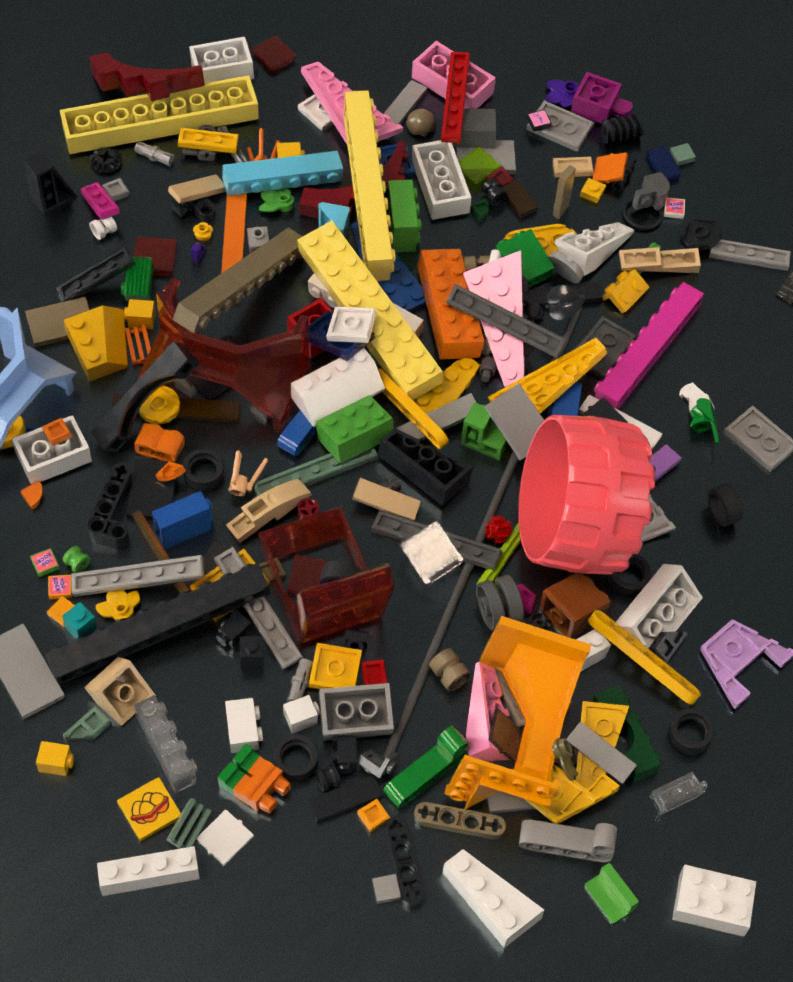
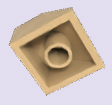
[84,657,155,726]

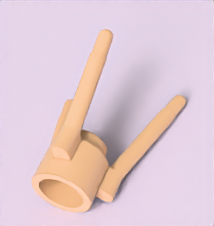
[228,451,268,497]

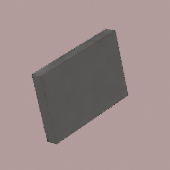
[576,316,637,380]

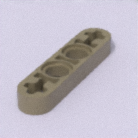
[414,802,506,840]

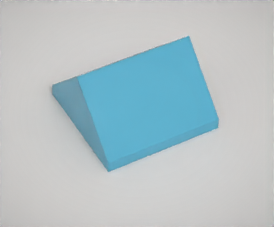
[319,202,350,240]

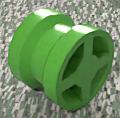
[62,546,91,573]

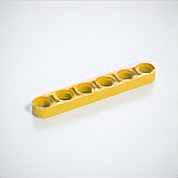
[378,368,449,449]
[588,610,701,705]

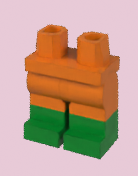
[217,743,291,813]

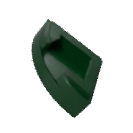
[470,198,489,223]

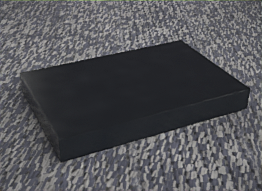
[126,459,178,520]

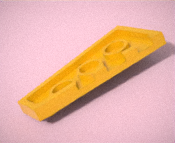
[413,358,480,414]
[575,701,629,789]

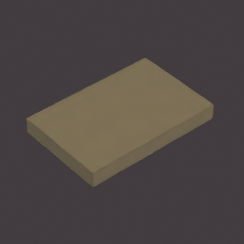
[25,297,89,347]

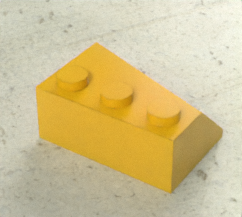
[64,306,128,382]

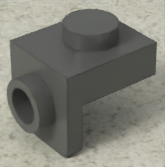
[357,749,399,778]

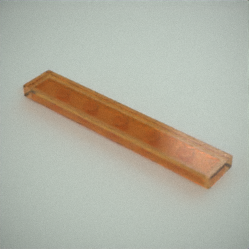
[132,510,189,594]

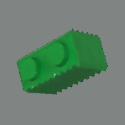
[121,257,154,301]

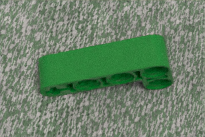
[383,726,469,809]

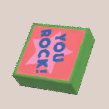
[30,548,60,577]

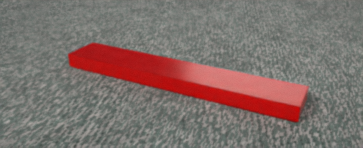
[441,52,470,143]

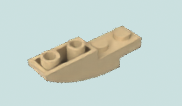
[226,479,312,543]

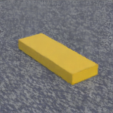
[178,128,239,154]

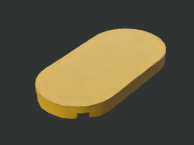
[504,224,577,257]

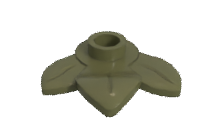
[552,738,578,781]

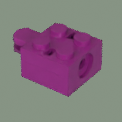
[571,72,633,123]

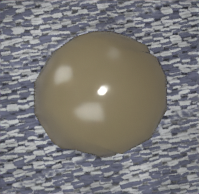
[406,109,437,137]

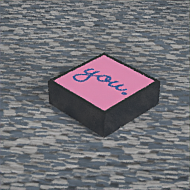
[527,109,552,132]

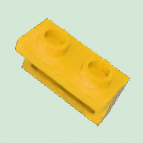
[602,269,649,313]

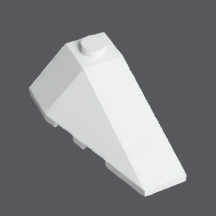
[555,222,634,276]

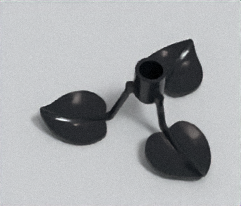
[522,275,585,359]

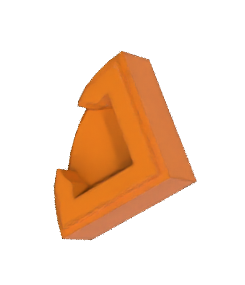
[155,461,186,482]
[21,481,43,510]

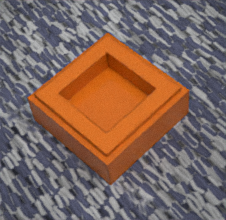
[42,417,72,446]

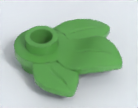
[259,188,295,212]

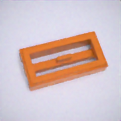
[125,325,153,365]

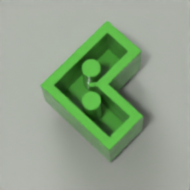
[461,402,508,460]

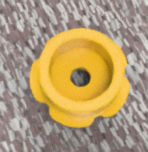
[193,222,213,241]

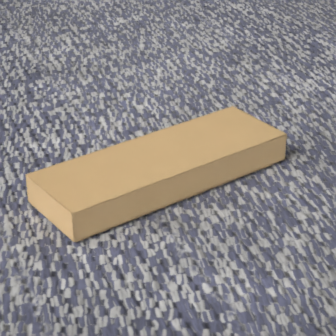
[168,174,226,204]
[352,478,421,521]

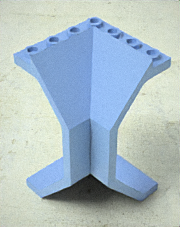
[0,307,77,450]

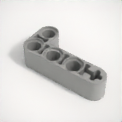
[519,820,617,863]

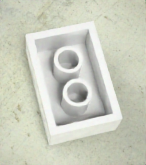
[189,37,254,83]
[12,415,92,485]
[672,865,756,937]

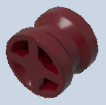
[298,498,319,525]

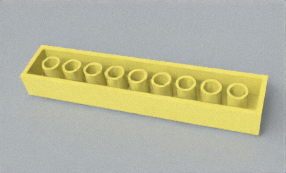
[60,75,259,154]
[343,91,395,281]
[297,221,443,400]

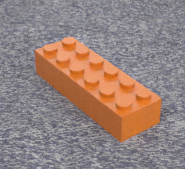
[417,249,484,359]

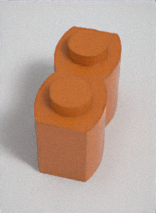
[134,423,185,462]

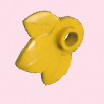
[96,590,140,621]

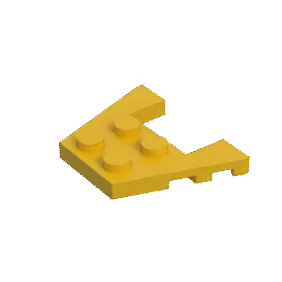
[523,764,620,824]

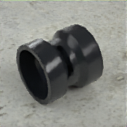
[481,178,508,206]

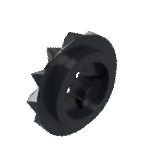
[91,146,122,173]

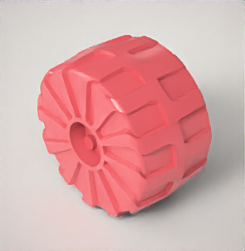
[519,415,655,574]

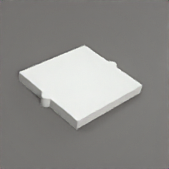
[196,810,254,866]

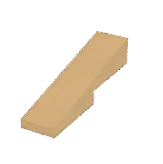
[619,247,701,273]

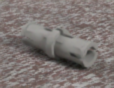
[134,141,174,166]
[287,659,313,702]

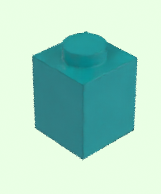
[62,602,97,638]

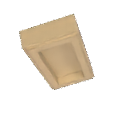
[552,157,594,177]

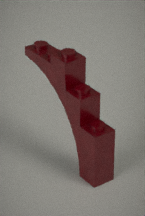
[89,52,205,101]
[299,141,409,219]

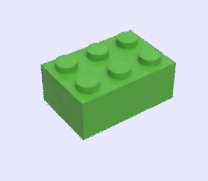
[388,180,421,253]
[316,395,394,464]

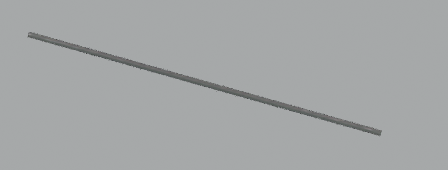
[383,306,583,759]

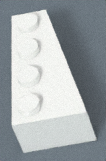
[443,849,544,948]

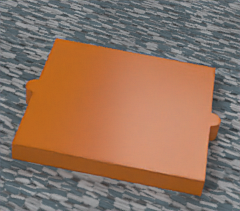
[592,152,628,184]

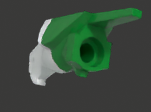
[679,382,720,445]

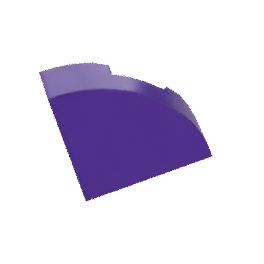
[191,242,206,264]

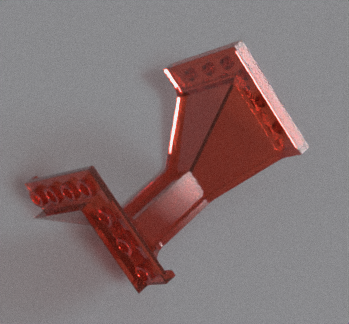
[138,278,309,431]

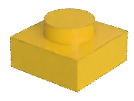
[580,178,606,203]

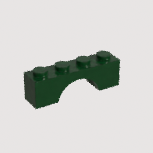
[592,685,662,783]

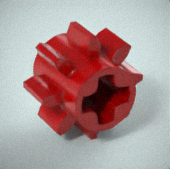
[485,516,512,543]

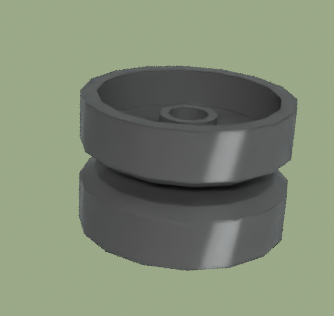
[476,574,524,631]

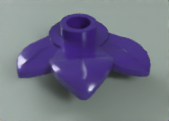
[545,80,579,108]

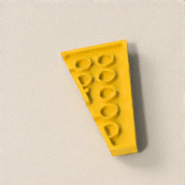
[488,338,607,414]

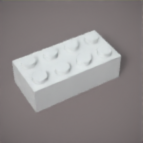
[412,140,471,220]

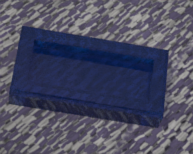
[646,146,681,181]

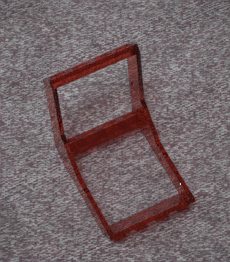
[258,506,395,644]

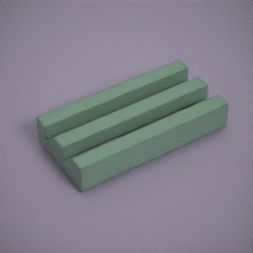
[166,798,211,849]

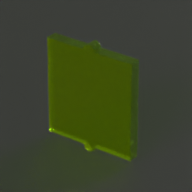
[458,147,501,185]

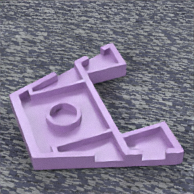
[700,619,793,709]

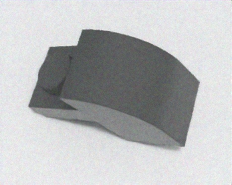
[632,172,670,211]

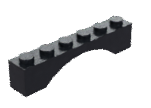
[91,341,200,453]

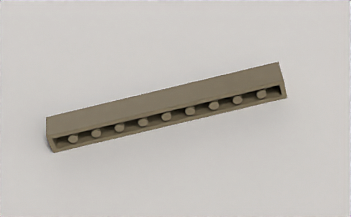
[173,227,302,333]

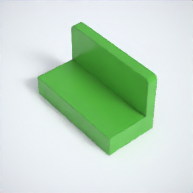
[584,863,639,924]

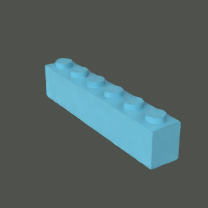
[222,151,343,196]

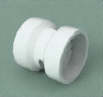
[89,216,117,240]

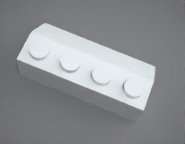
[291,346,385,427]
[616,564,703,648]

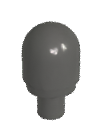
[479,356,497,382]

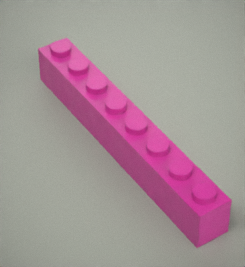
[594,282,704,410]

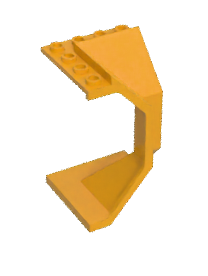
[444,616,591,809]

